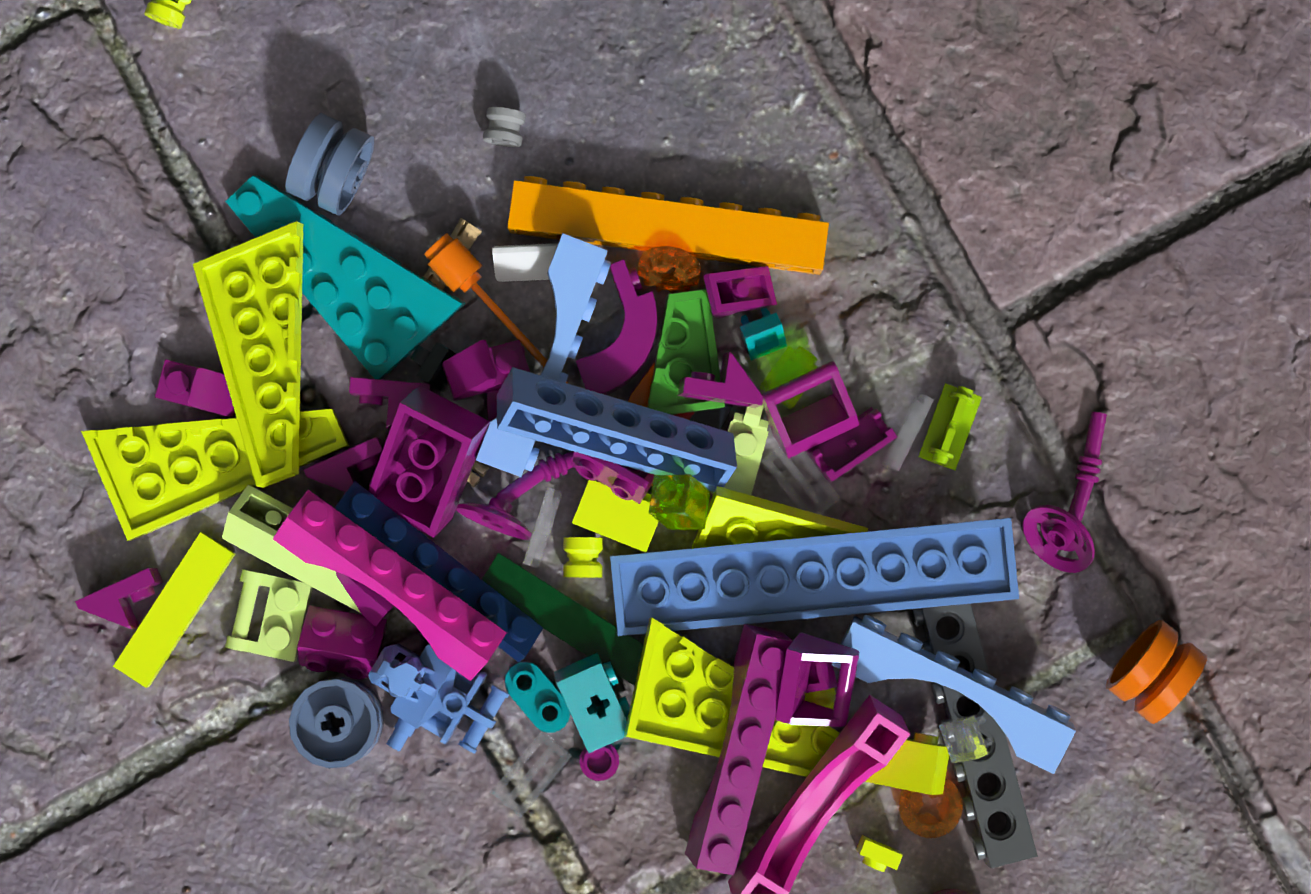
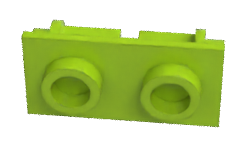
[918,383,982,471]

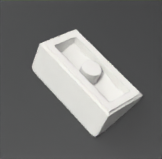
[492,243,558,282]

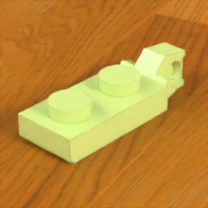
[711,404,769,495]

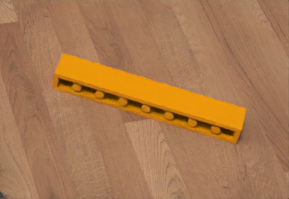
[508,176,829,275]

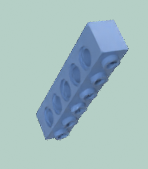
[497,367,737,492]

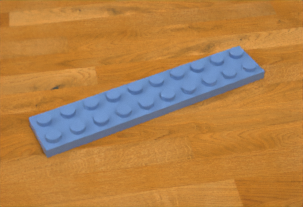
[610,518,1019,636]

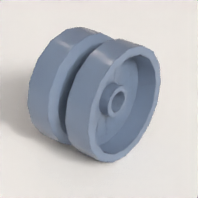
[285,113,374,216]
[289,677,384,769]

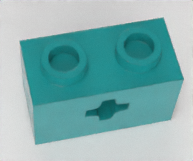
[554,652,630,753]

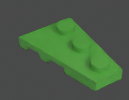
[647,289,725,415]

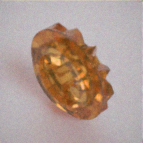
[638,246,701,294]
[898,778,963,838]

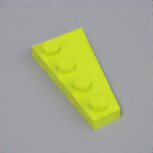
[692,486,868,548]

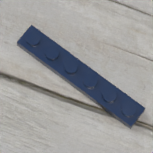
[334,481,543,662]

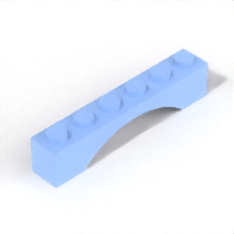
[476,233,612,477]
[832,615,1076,774]

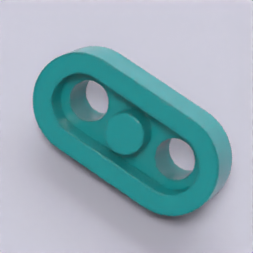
[505,662,570,733]

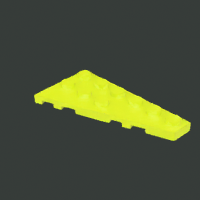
[193,221,304,488]
[81,409,349,541]
[624,618,840,777]

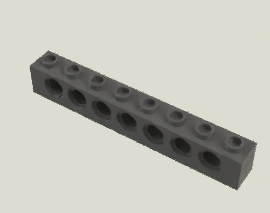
[911,604,1038,869]

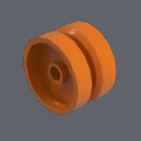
[1106,620,1207,724]

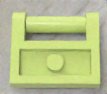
[225,569,313,662]

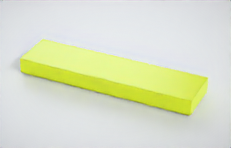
[113,532,236,688]

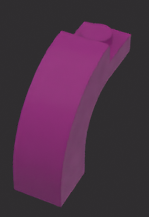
[576,260,657,395]

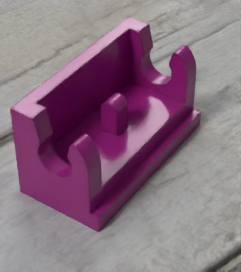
[806,407,898,484]

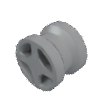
[483,107,526,147]

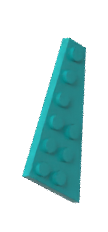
[225,175,466,380]

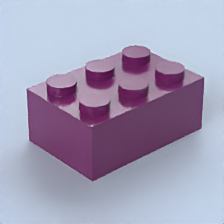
[368,385,490,538]

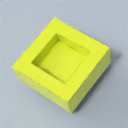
[856,835,903,872]

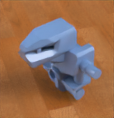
[368,644,510,754]

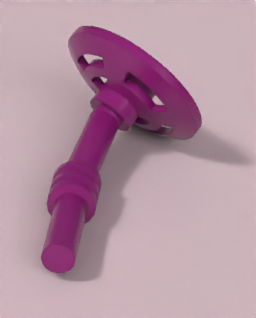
[1023,412,1107,573]
[456,451,574,540]

